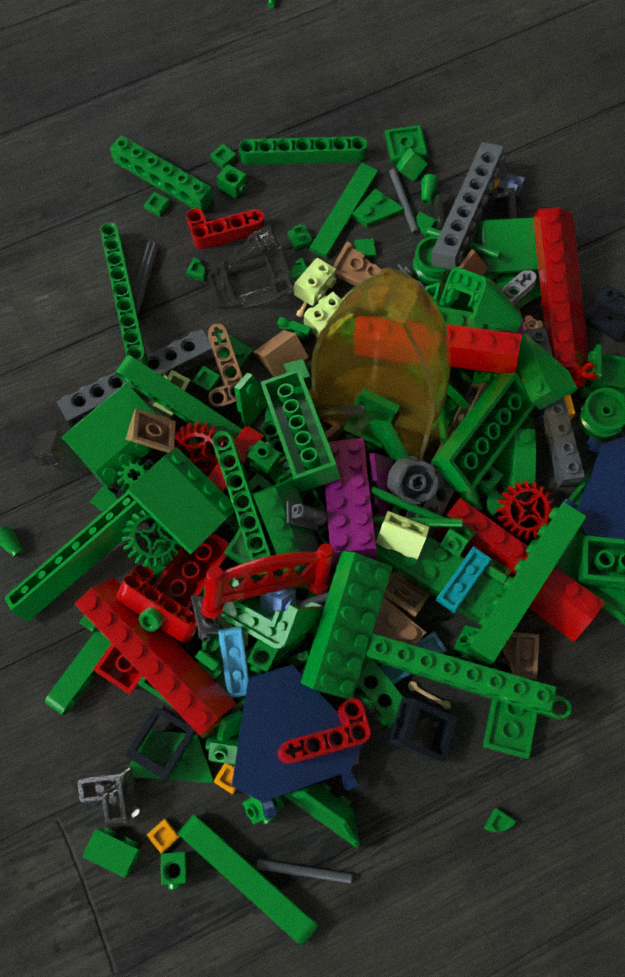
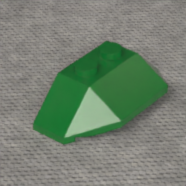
[283,781,360,848]

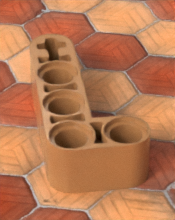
[208,323,243,409]

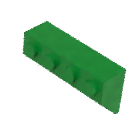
[252,478,319,574]

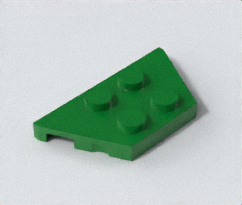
[124,730,214,784]

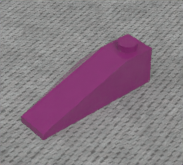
[368,453,394,535]

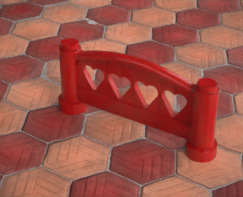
[201,543,334,619]

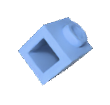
[260,588,296,614]

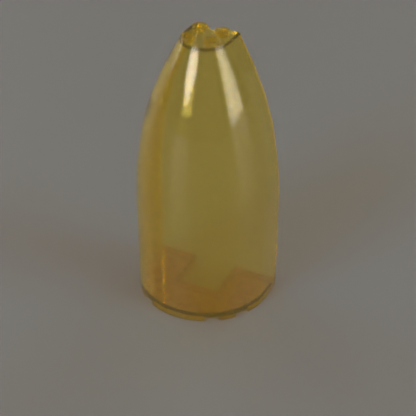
[311,268,451,460]

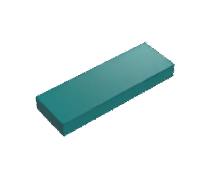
[436,546,492,613]

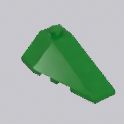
[517,333,578,410]
[493,429,536,516]

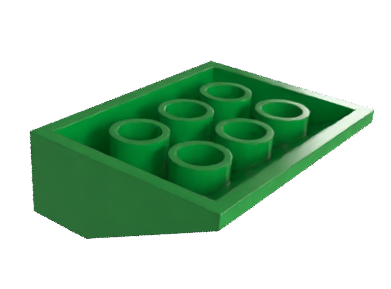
[62,383,156,488]
[126,447,235,555]

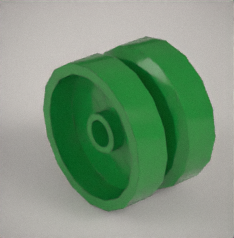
[412,236,451,286]
[578,388,625,441]

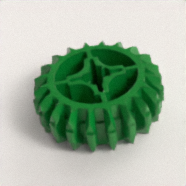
[122,510,181,568]

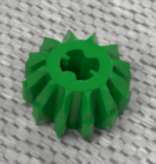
[117,459,150,492]

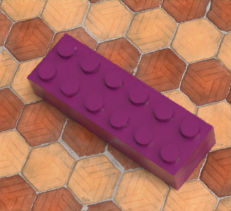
[325,438,377,566]

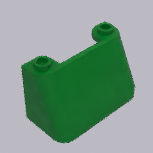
[472,218,539,281]
[439,267,523,333]
[220,574,324,649]

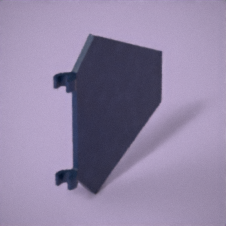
[564,436,625,539]
[231,665,363,820]

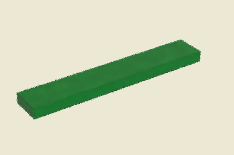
[310,163,378,259]

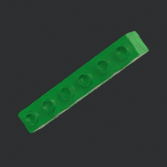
[110,135,213,213]

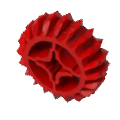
[174,421,226,476]
[497,481,554,539]

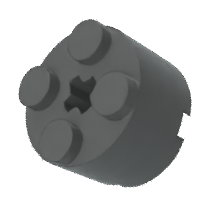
[387,457,438,504]

